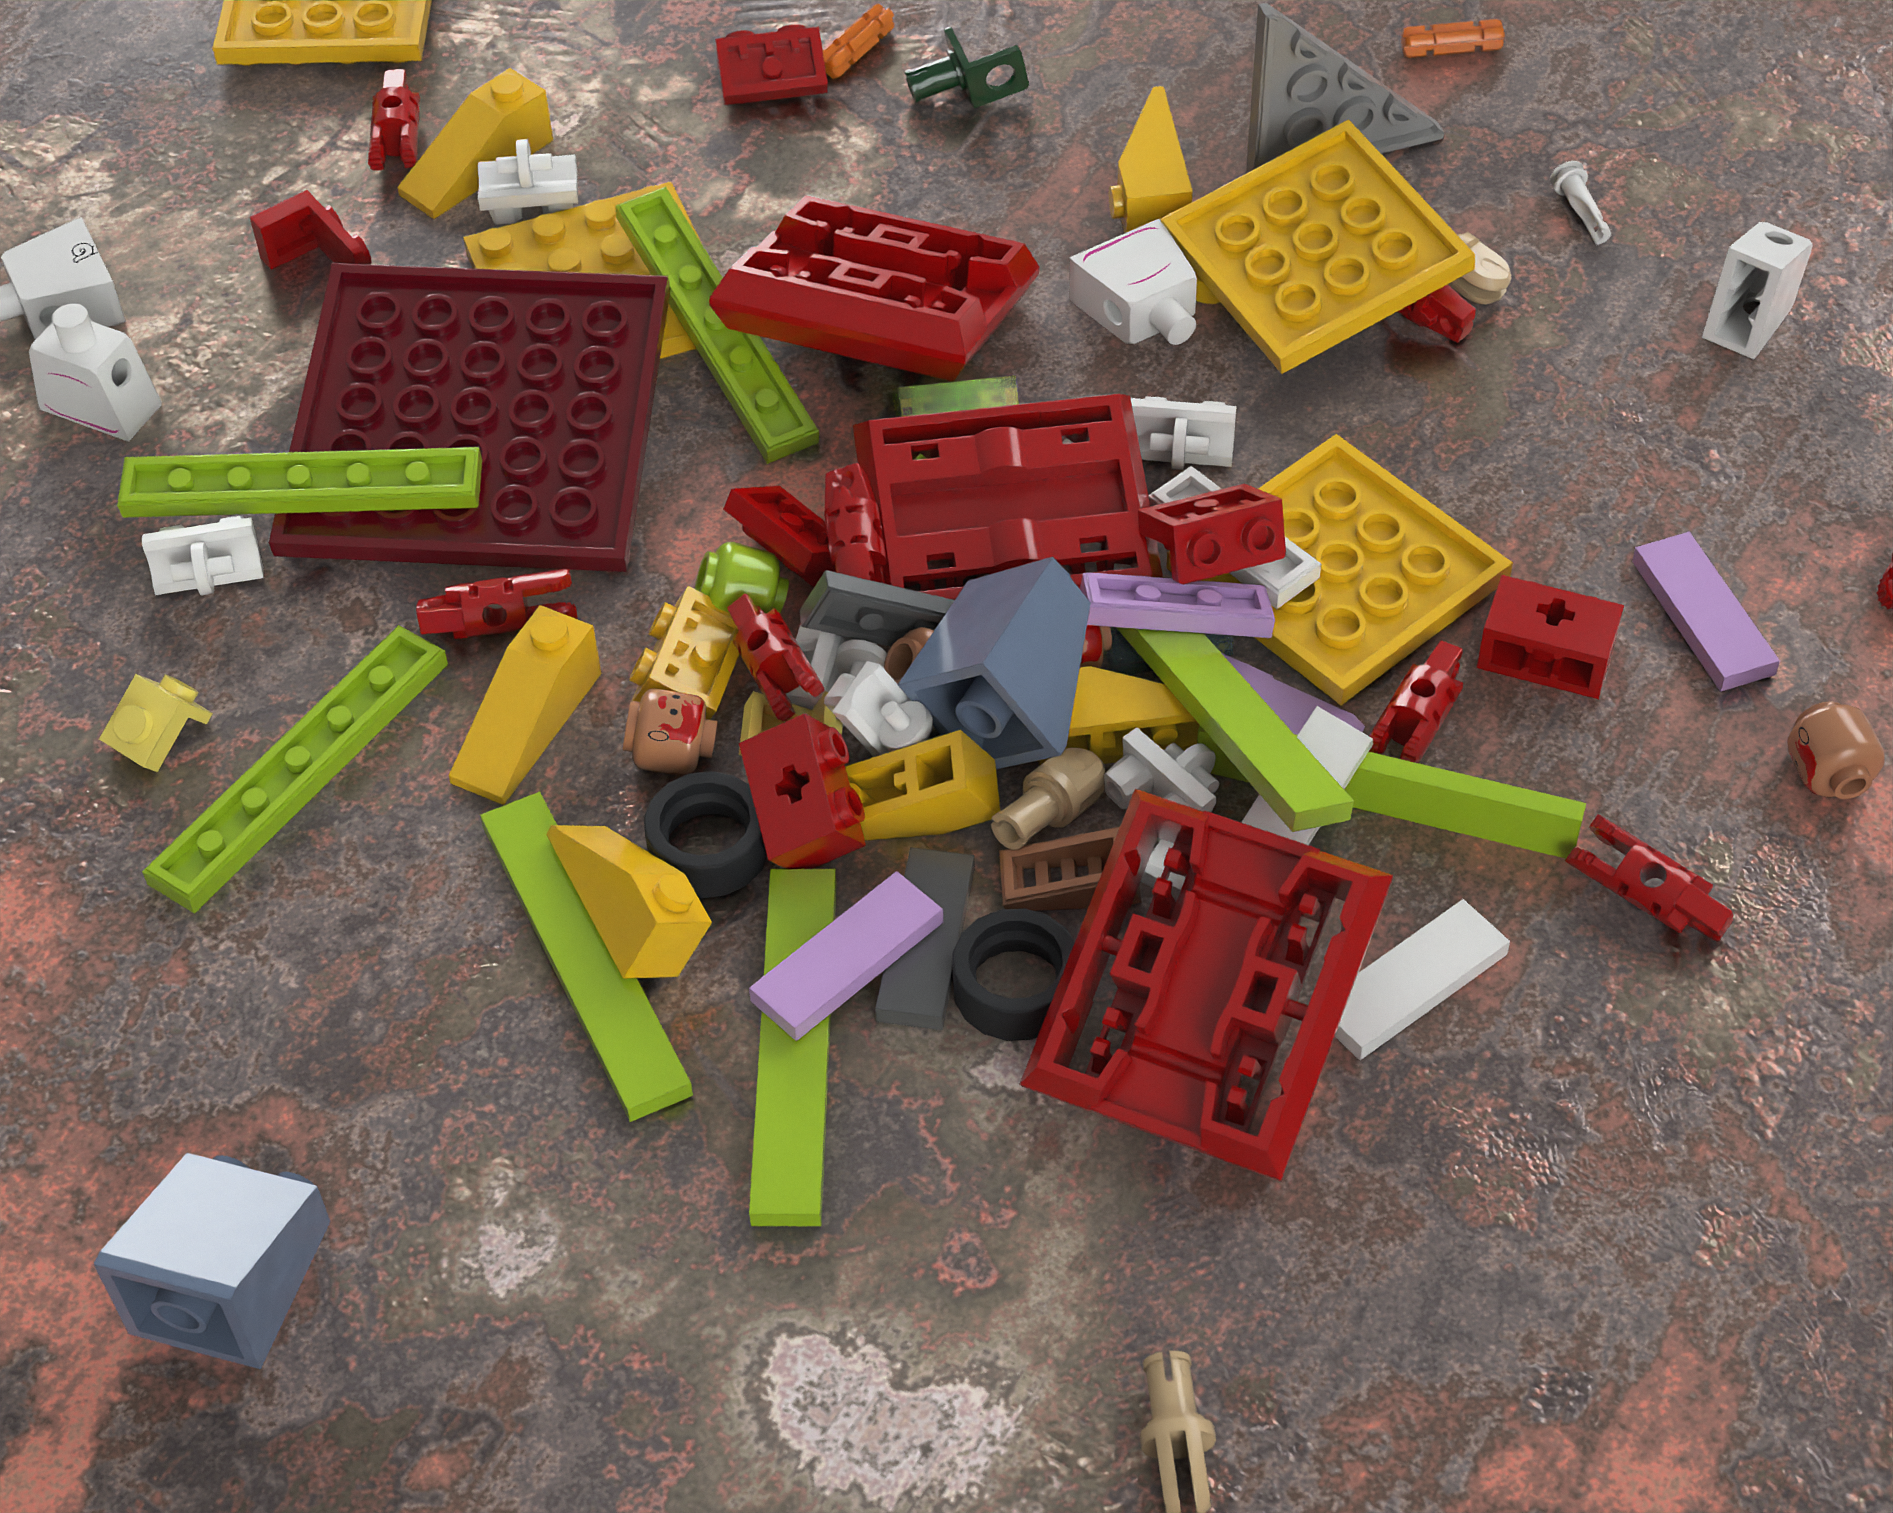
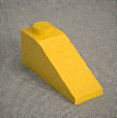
[397,68,554,219]
[1109,86,1193,234]
[448,605,602,805]
[1038,666,1200,766]
[845,730,1000,840]
[546,825,712,979]

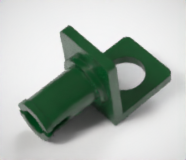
[904,26,1029,109]

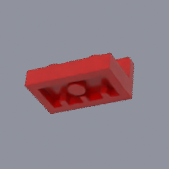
[715,24,828,105]
[1138,483,1286,585]
[723,485,833,587]

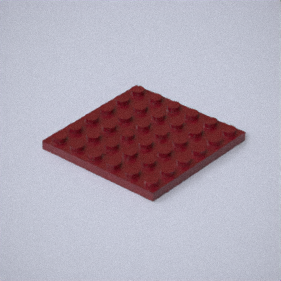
[268,263,670,572]

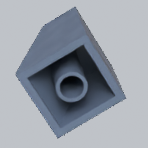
[898,557,1091,769]
[94,1153,330,1369]

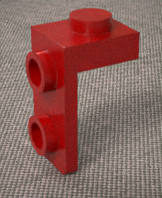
[250,190,372,270]

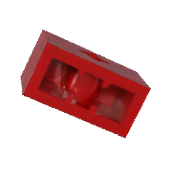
[1477,575,1624,699]
[739,713,866,869]

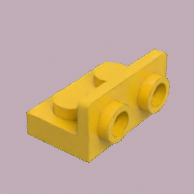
[629,586,739,720]

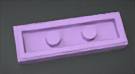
[1632,531,1780,692]
[1080,572,1275,638]
[749,871,943,1041]

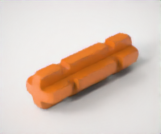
[823,4,895,79]
[1401,19,1504,58]

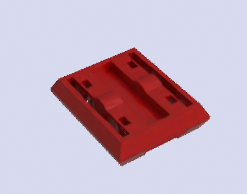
[709,195,1040,382]
[853,394,1163,600]
[1019,789,1393,1182]

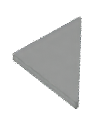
[1246,3,1444,173]

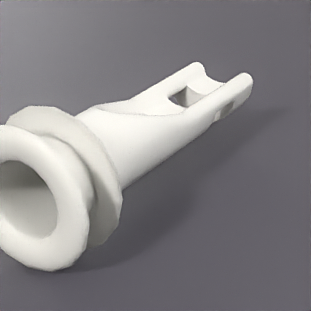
[1550,161,1611,245]

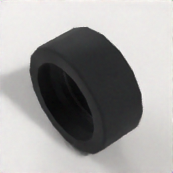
[644,771,767,898]
[952,908,1075,1041]

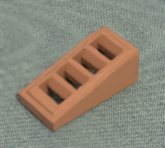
[999,827,1142,911]

